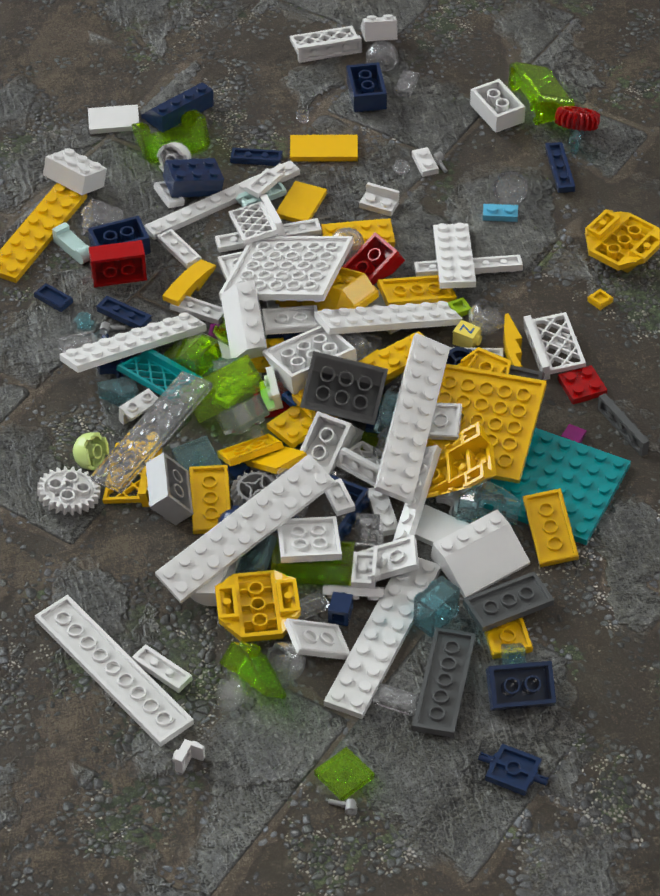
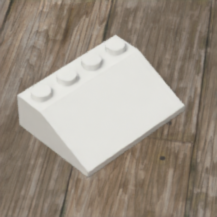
[262,325,357,395]
[431,509,530,598]

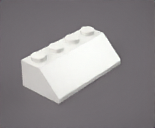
[221,280,267,362]

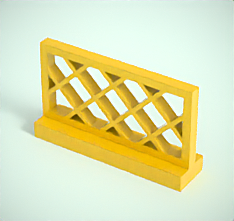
[102,437,163,507]

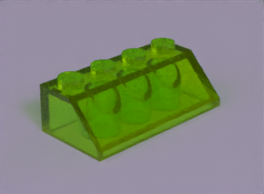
[181,354,266,424]
[271,538,355,586]

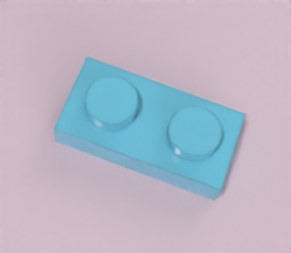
[483,204,518,222]

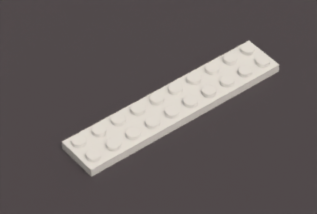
[374,333,450,504]
[155,454,335,604]
[324,557,441,719]
[35,595,194,747]

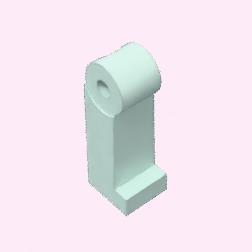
[52,222,90,264]

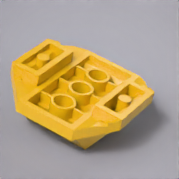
[585,209,660,273]
[302,267,379,311]
[215,570,301,642]

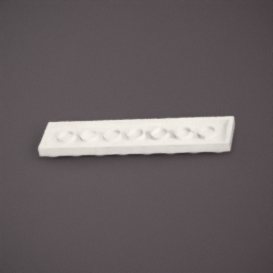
[314,301,462,335]
[59,313,207,373]

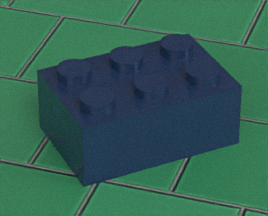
[346,62,387,112]
[163,158,224,198]
[88,215,151,255]
[486,661,556,711]

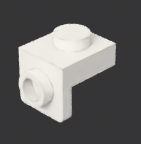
[172,739,205,774]

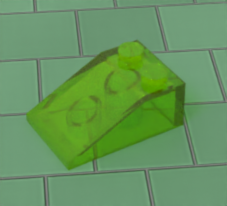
[163,334,222,376]
[219,641,287,699]

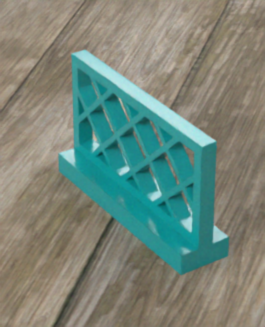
[116,349,204,403]

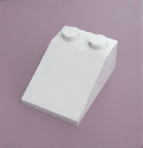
[361,14,398,42]
[300,411,357,474]

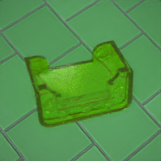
[508,62,575,125]
[131,109,210,163]

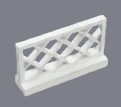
[290,26,362,63]
[228,194,286,245]
[523,312,586,380]
[336,441,383,487]

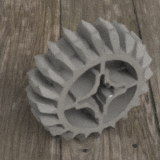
[230,469,277,506]

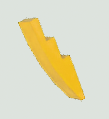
[162,259,216,306]
[503,313,522,367]

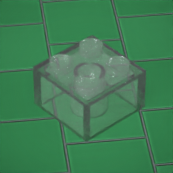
[215,394,270,436]

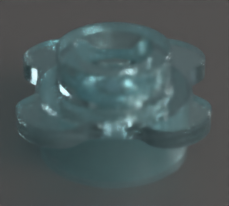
[74,312,94,330]

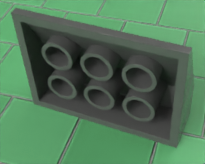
[300,351,388,425]

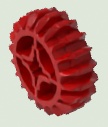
[555,106,600,131]

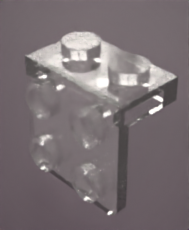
[81,198,123,238]

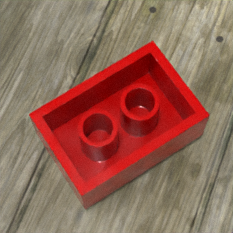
[89,240,147,288]

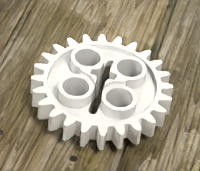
[37,466,101,516]

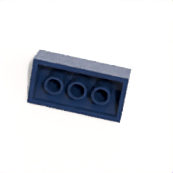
[141,82,214,133]

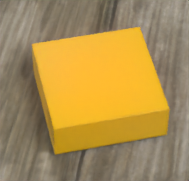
[587,289,613,311]

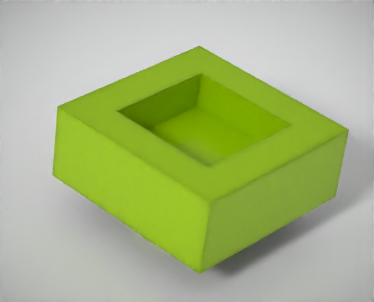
[447,297,472,317]

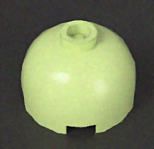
[73,432,109,471]

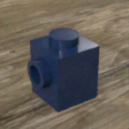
[328,592,353,626]

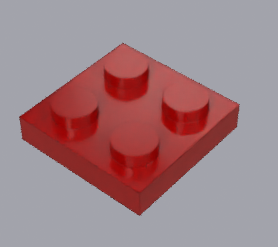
[557,365,608,405]

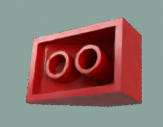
[343,232,405,285]

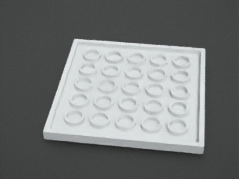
[219,236,354,302]

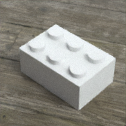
[470,79,525,133]
[43,148,107,195]

